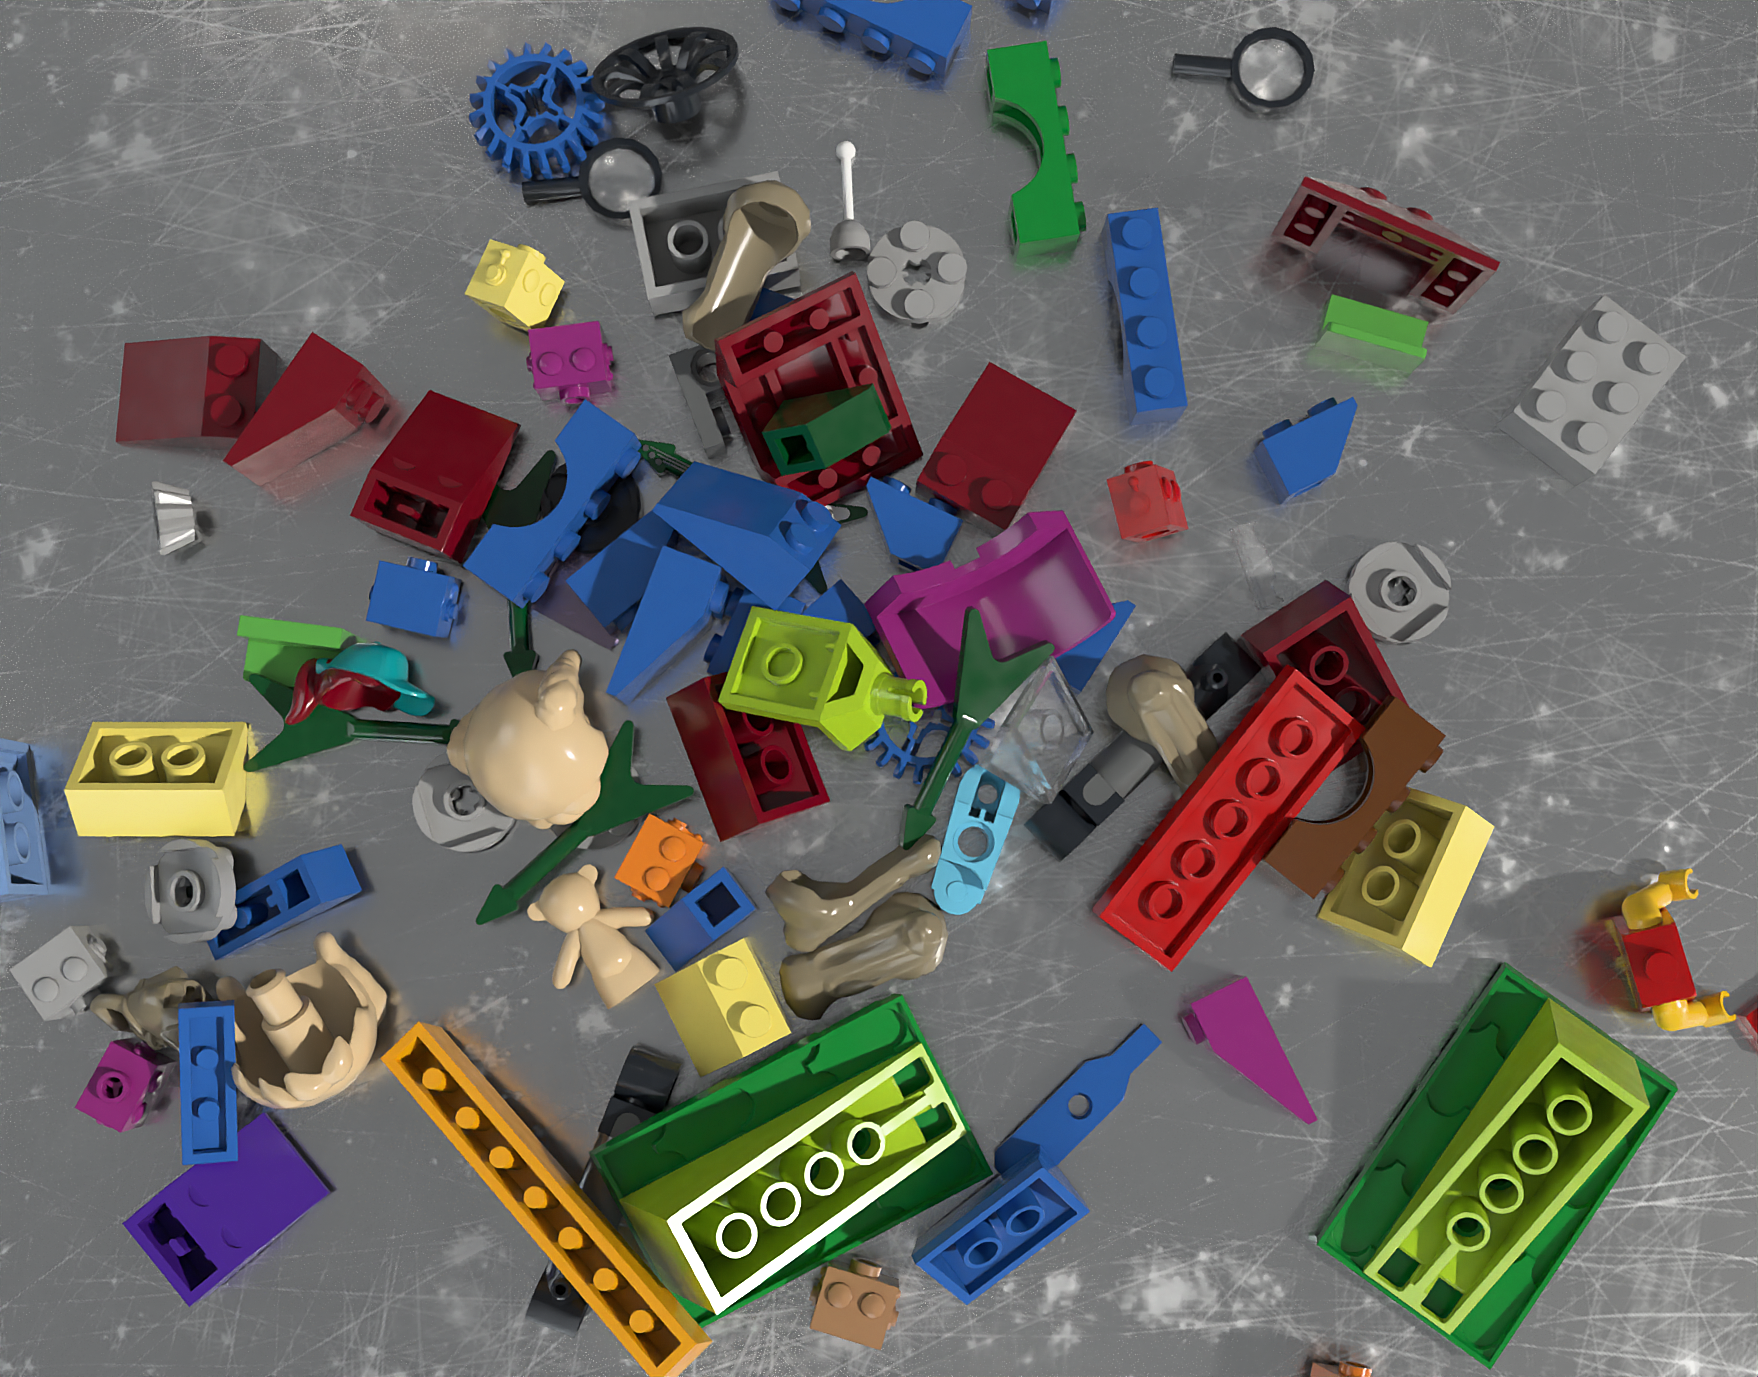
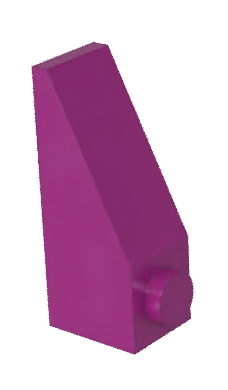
[1182,975,1318,1125]

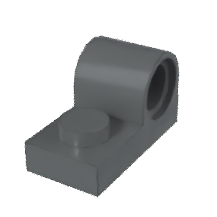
[669,345,731,459]

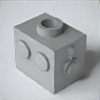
[9,926,123,1021]

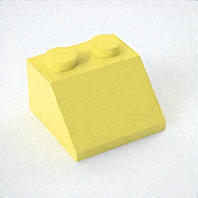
[654,937,793,1078]

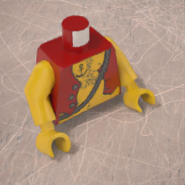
[1612,868,1736,1031]

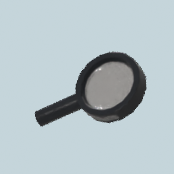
[1172,27,1315,115]
[522,137,664,226]

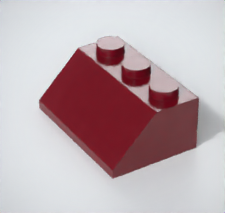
[666,672,830,842]

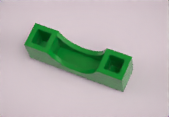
[984,41,1086,258]

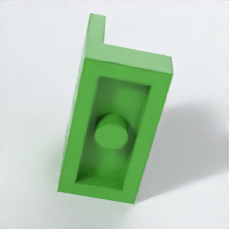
[1315,294,1429,374]
[237,615,354,688]

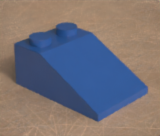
[652,461,842,611]
[606,545,733,706]

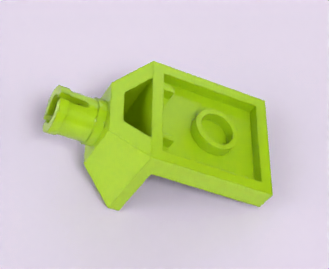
[718,606,927,752]

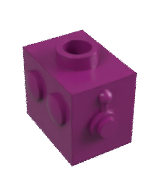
[526,321,614,404]
[74,1038,177,1133]

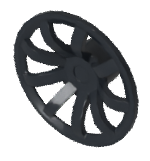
[591,27,739,124]

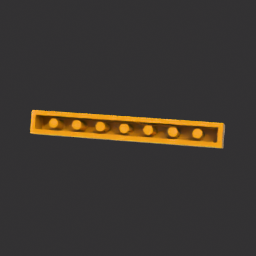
[380,1021,713,1377]

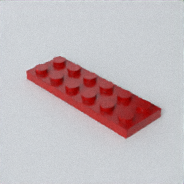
[1091,664,1366,972]

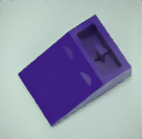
[122,1112,331,1307]

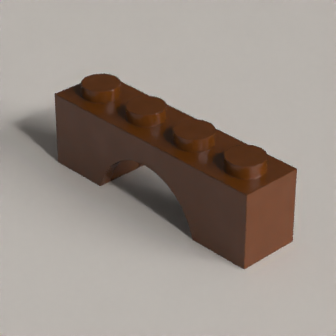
[1263,695,1446,899]

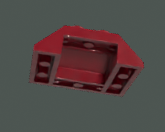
[1272,176,1500,314]
[714,271,923,507]

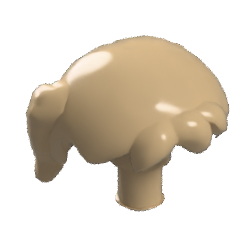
[446,649,609,830]
[216,931,387,1110]

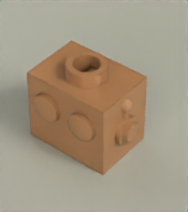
[809,1257,901,1350]

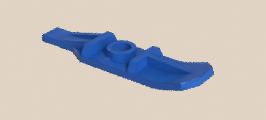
[995,1023,1162,1174]

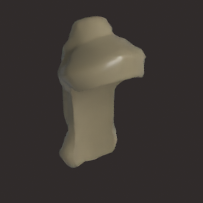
[682,180,811,351]
[1105,654,1219,794]
[765,834,941,952]
[779,892,948,1020]

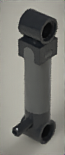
[1024,632,1262,862]
[525,1045,682,1338]

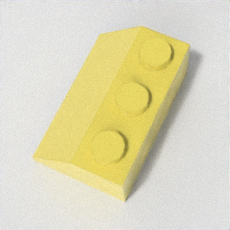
[64,722,248,837]
[1318,786,1494,968]

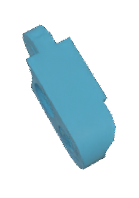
[930,763,1020,915]

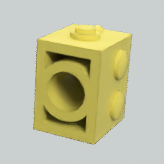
[465,239,565,331]

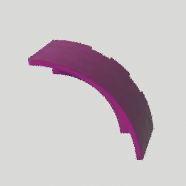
[864,510,1116,709]

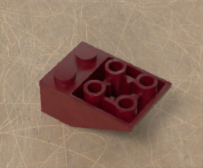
[350,390,521,565]

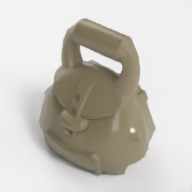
[90,965,214,1051]

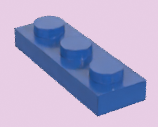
[178,1000,238,1165]

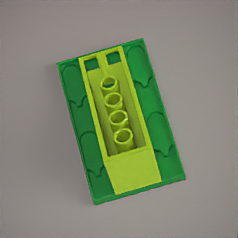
[1316,962,1678,1370]
[588,993,993,1328]

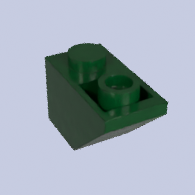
[762,383,892,476]

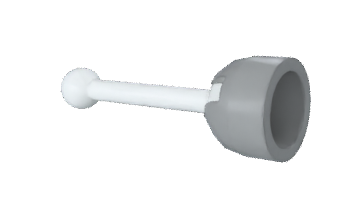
[830,141,870,261]

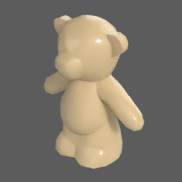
[527,864,660,1009]

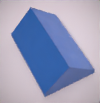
[911,1145,1090,1305]

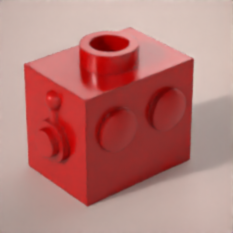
[1106,461,1189,543]

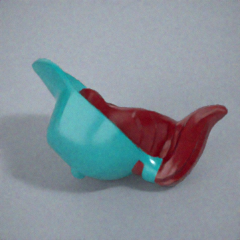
[285,641,436,725]

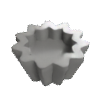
[150,481,195,555]

